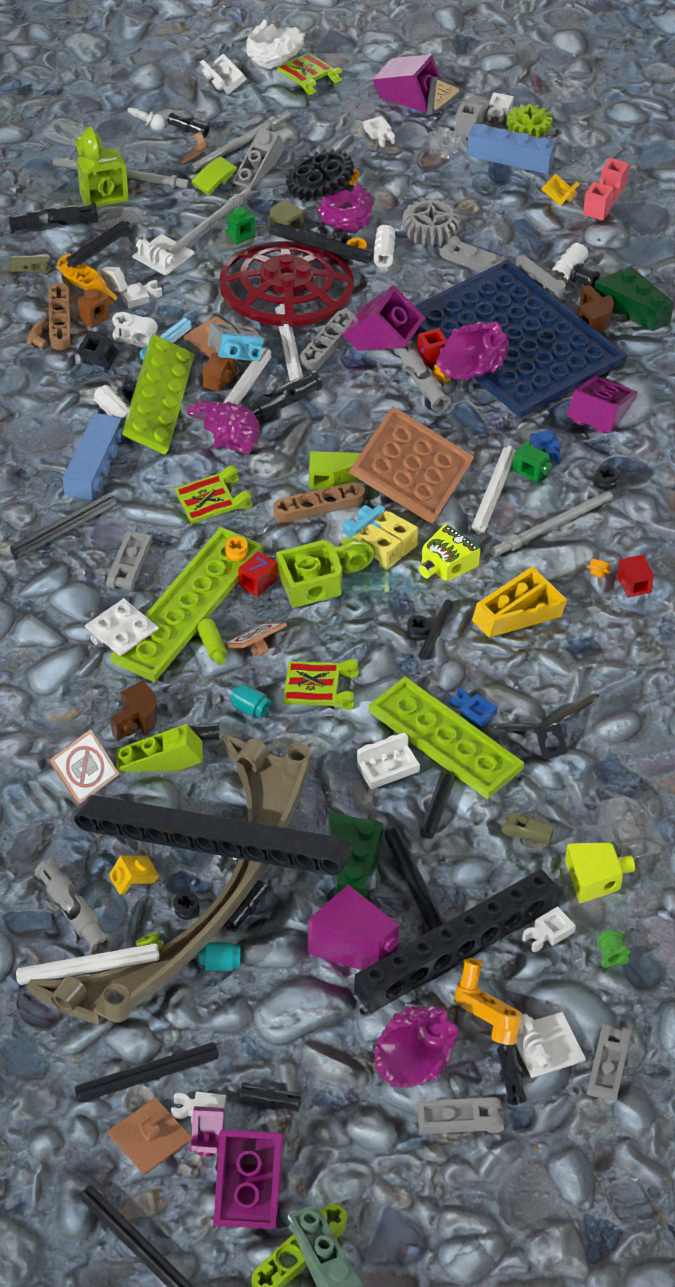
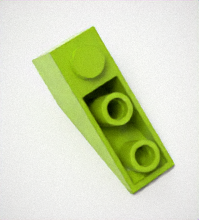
[309,451,361,489]
[116,724,203,772]

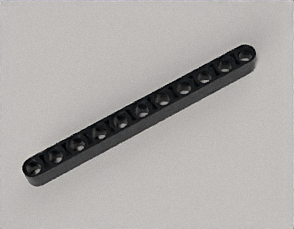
[74,795,353,876]

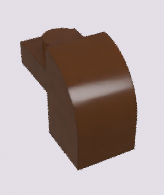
[579,285,614,333]
[110,680,157,741]

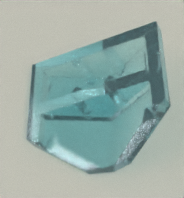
[343,571,390,598]

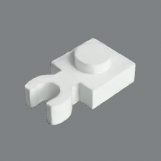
[487,93,514,123]
[363,116,395,147]
[97,267,128,292]
[120,280,162,309]
[522,907,576,952]
[171,1092,226,1124]

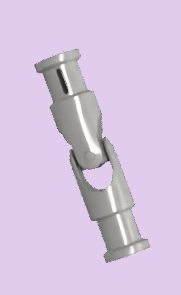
[393,339,451,412]
[35,858,113,955]

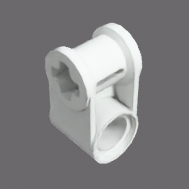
[112,312,158,348]

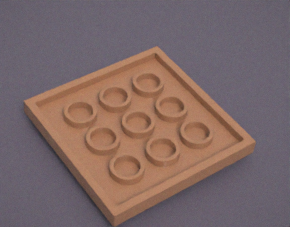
[349,406,474,524]

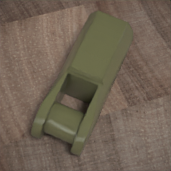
[10,254,51,273]
[501,813,554,845]

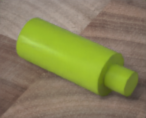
[197,619,227,665]

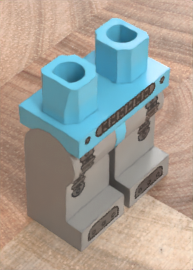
[207,322,264,361]

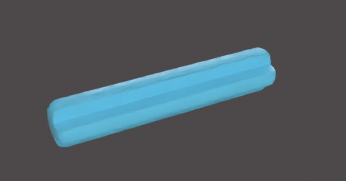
[140,318,192,360]

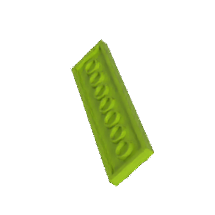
[110,527,263,683]

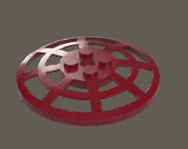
[219,241,354,327]

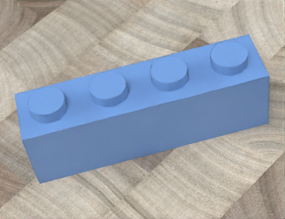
[467,123,556,174]
[63,413,125,500]

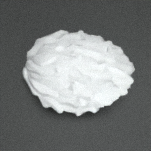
[246,19,305,69]

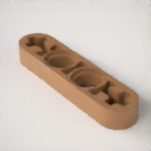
[49,283,71,350]
[273,482,365,522]

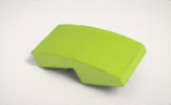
[192,156,237,196]

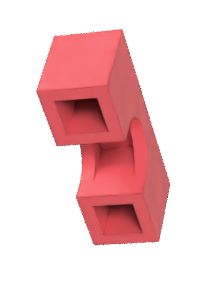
[583,158,630,220]

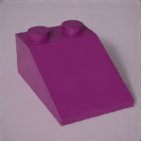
[566,376,638,433]
[213,1130,285,1229]

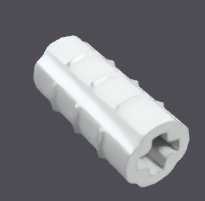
[374,225,395,267]
[551,243,588,283]
[94,385,130,428]

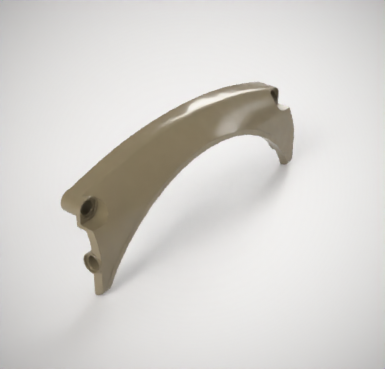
[27,733,310,1024]

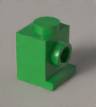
[225,207,255,245]
[513,440,553,482]

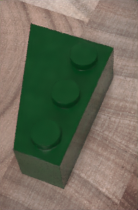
[594,266,674,331]
[329,812,383,899]

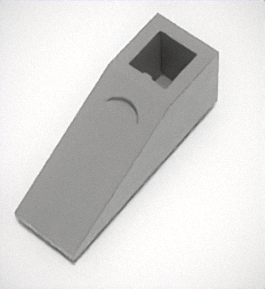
[455,96,490,138]
[232,128,285,190]

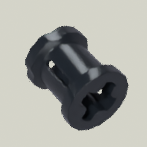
[570,263,600,289]

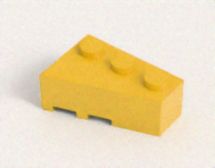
[472,566,567,638]

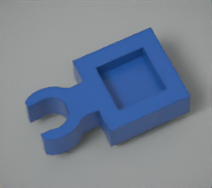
[530,430,561,465]
[450,688,498,729]

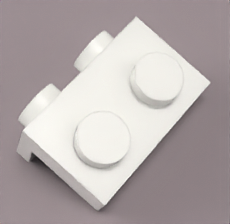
[200,54,247,95]
[357,732,420,789]

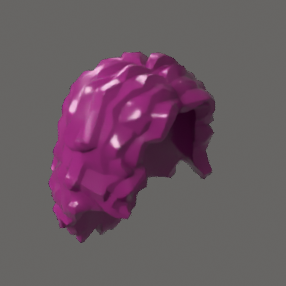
[317,183,374,234]
[436,322,509,381]
[187,401,260,454]
[374,1006,458,1088]

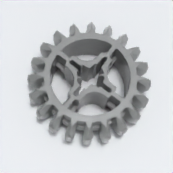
[402,198,461,247]

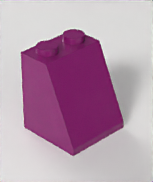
[372,54,441,112]
[342,285,425,351]
[308,885,399,970]

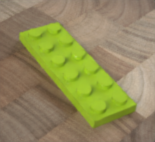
[122,334,195,455]
[369,676,524,800]

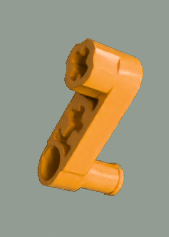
[56,253,117,306]
[454,958,522,1045]

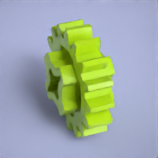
[507,104,553,137]

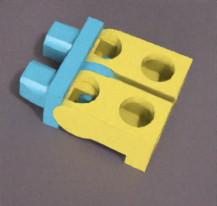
[342,505,418,571]

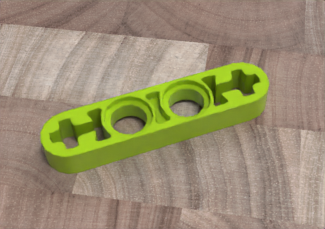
[251,1203,347,1287]

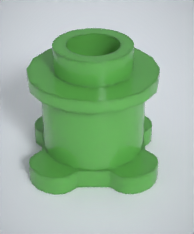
[596,930,631,968]

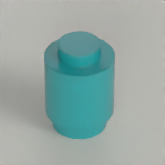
[230,683,271,719]
[199,942,240,971]

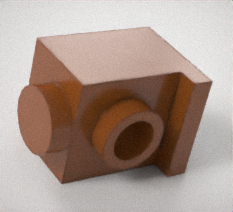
[77,289,109,328]
[203,352,235,392]

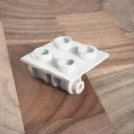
[132,234,195,276]
[85,598,159,656]
[515,1012,586,1078]

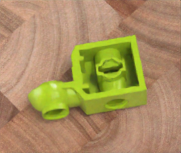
[75,126,128,207]
[276,537,374,608]

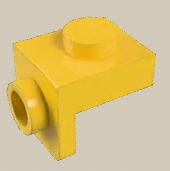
[541,173,580,206]
[109,855,159,894]

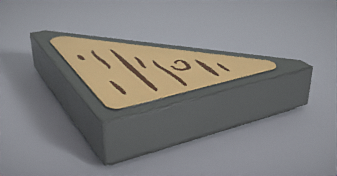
[427,77,463,116]

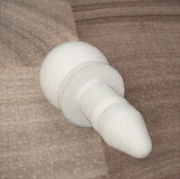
[128,108,166,130]

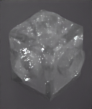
[428,127,460,159]

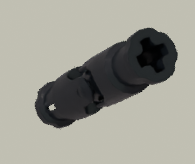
[8,202,98,234]
[245,370,323,419]

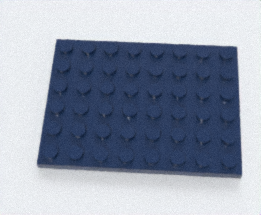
[415,259,627,418]

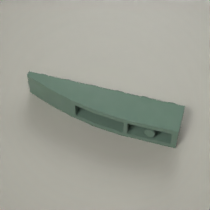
[288,1203,364,1287]

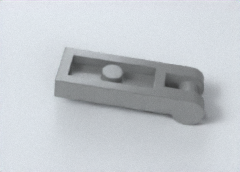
[440,236,505,272]
[516,255,566,303]
[107,531,152,592]
[587,1023,632,1102]
[417,1097,504,1134]

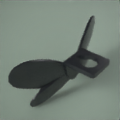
[489,693,599,759]

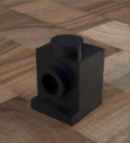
[77,333,118,370]

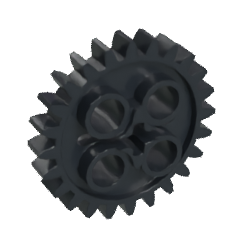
[285,149,355,201]

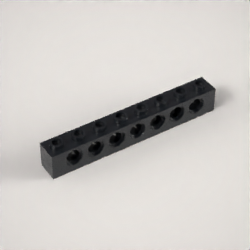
[354,869,559,1014]

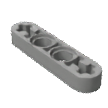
[300,310,355,372]

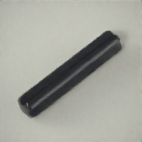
[419,770,455,839]

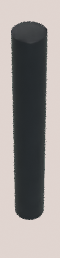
[418,599,454,660]

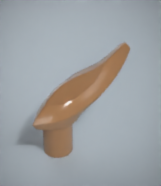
[181,132,209,164]
[27,317,48,349]

